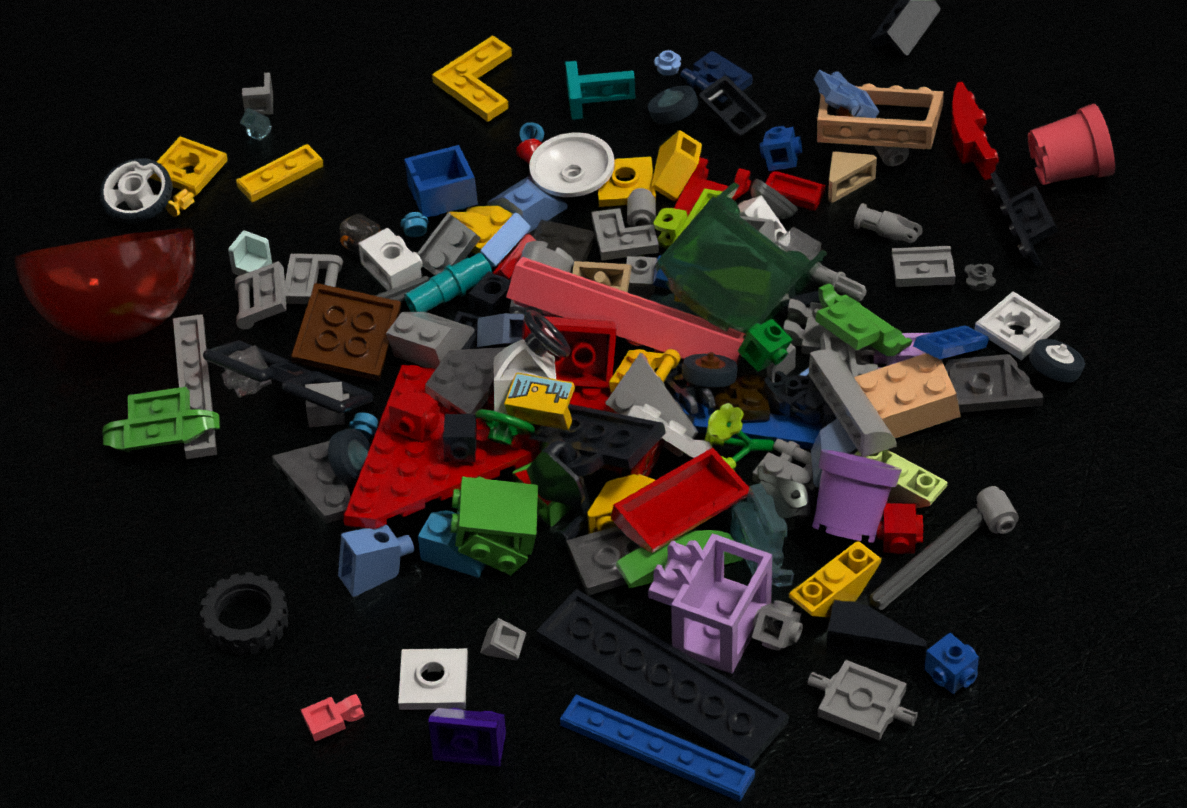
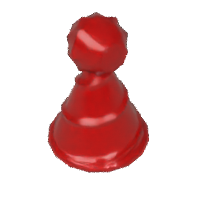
[516,139,542,164]

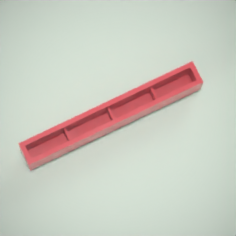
[506,257,746,367]

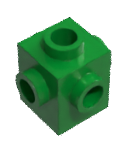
[738,319,793,372]

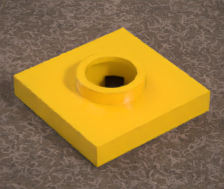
[150,136,228,195]
[598,157,656,207]

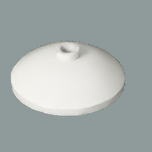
[529,133,615,197]

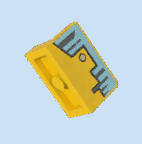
[504,373,575,431]

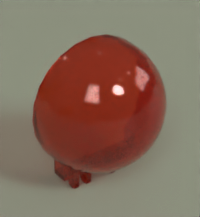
[14,228,196,343]

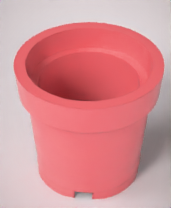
[1028,104,1115,185]

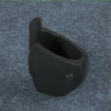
[757,466,816,531]

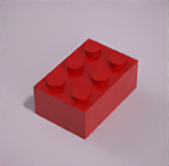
[522,316,617,388]

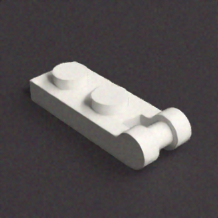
[627,403,712,458]

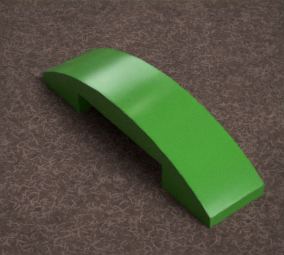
[616,530,743,588]

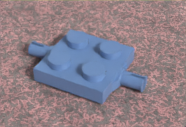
[814,70,879,118]

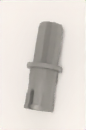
[810,263,867,301]

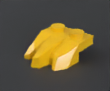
[447,206,513,254]

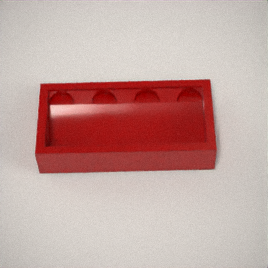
[611,447,752,553]

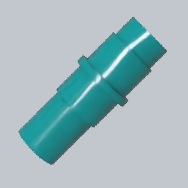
[404,253,492,312]

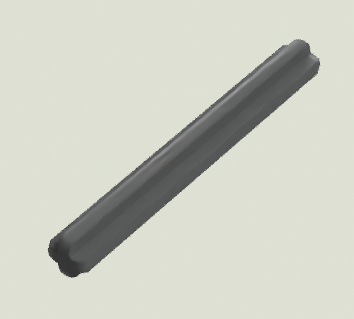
[869,508,984,610]

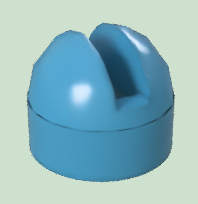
[520,122,544,142]

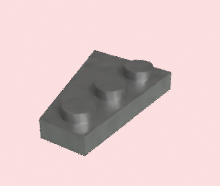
[272,441,351,523]

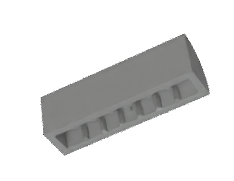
[809,350,897,457]

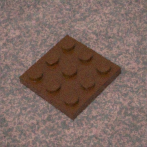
[291,283,401,381]

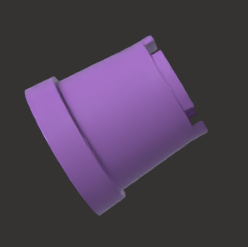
[812,449,902,542]

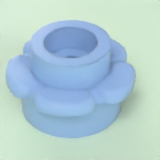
[654,51,681,76]

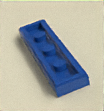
[913,325,990,359]

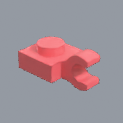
[301,694,365,742]

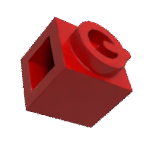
[389,389,440,442]
[876,503,923,554]

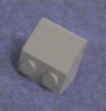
[386,312,474,369]

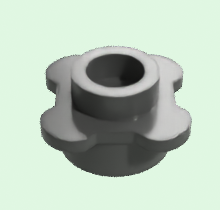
[964,264,996,291]

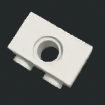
[359,228,423,290]

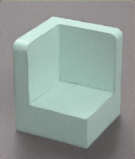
[228,230,272,276]

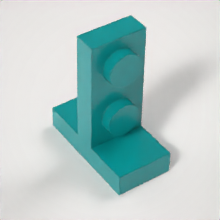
[566,61,635,119]

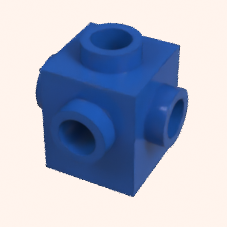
[760,126,802,171]
[925,633,979,694]

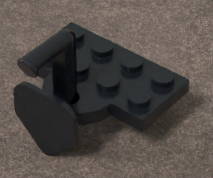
[527,404,666,548]

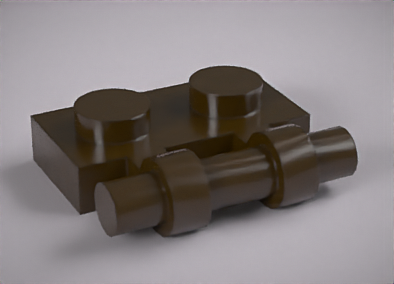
[711,375,770,421]

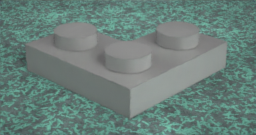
[592,208,659,261]

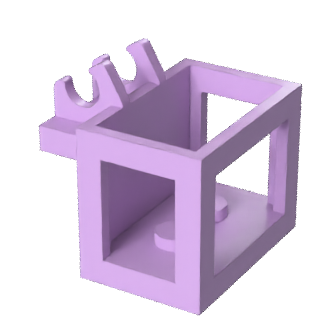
[648,533,772,674]

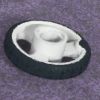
[100,158,173,224]

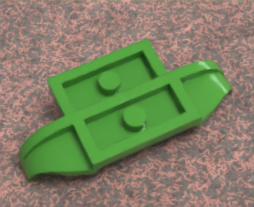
[816,283,912,356]
[102,387,220,453]

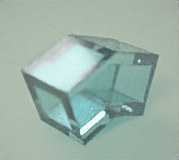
[240,108,271,141]

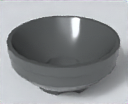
[751,179,798,219]

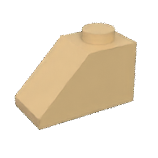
[572,261,632,292]

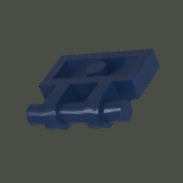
[681,51,752,103]

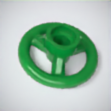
[475,409,535,446]

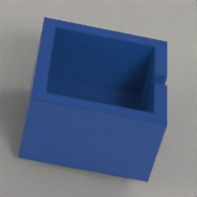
[404,145,478,217]

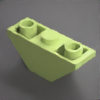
[854,450,947,508]

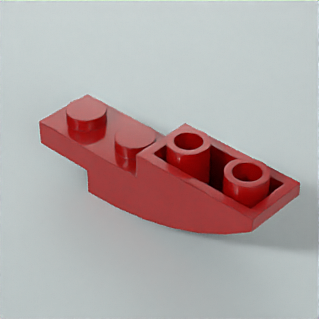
[951,82,999,180]

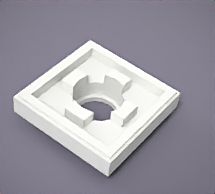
[975,292,1060,360]
[398,649,468,710]

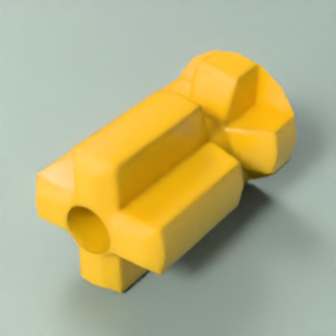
[165,188,194,217]

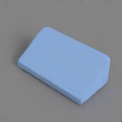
[480,213,531,268]

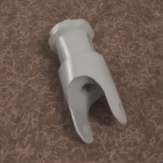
[854,203,922,243]

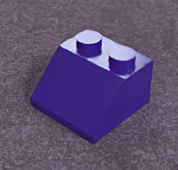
[428,708,506,767]

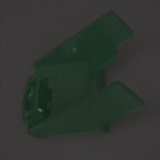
[655,182,827,339]

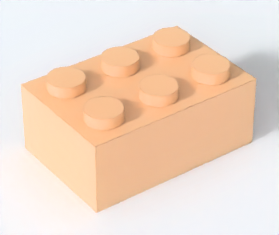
[854,353,961,438]

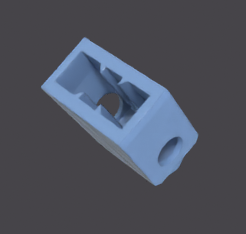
[338,525,414,597]

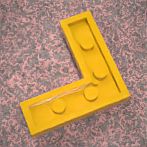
[432,36,512,122]

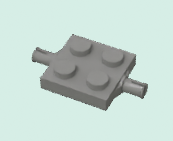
[808,660,918,740]

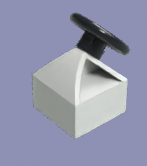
[494,310,571,415]

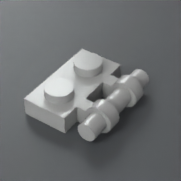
[753,439,819,494]

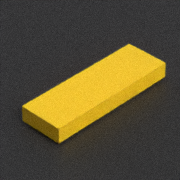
[236,144,323,202]

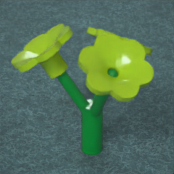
[705,403,774,469]

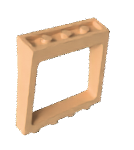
[817,84,943,149]

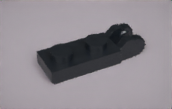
[655,362,716,415]

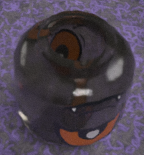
[339,214,381,256]

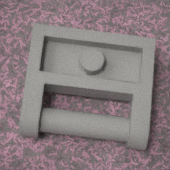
[285,254,343,304]
[234,261,287,329]

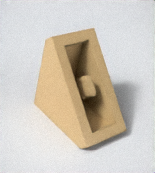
[828,152,877,203]

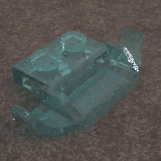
[730,482,794,586]

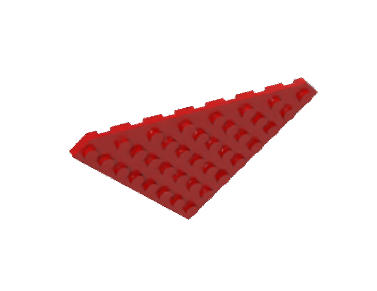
[344,365,619,529]

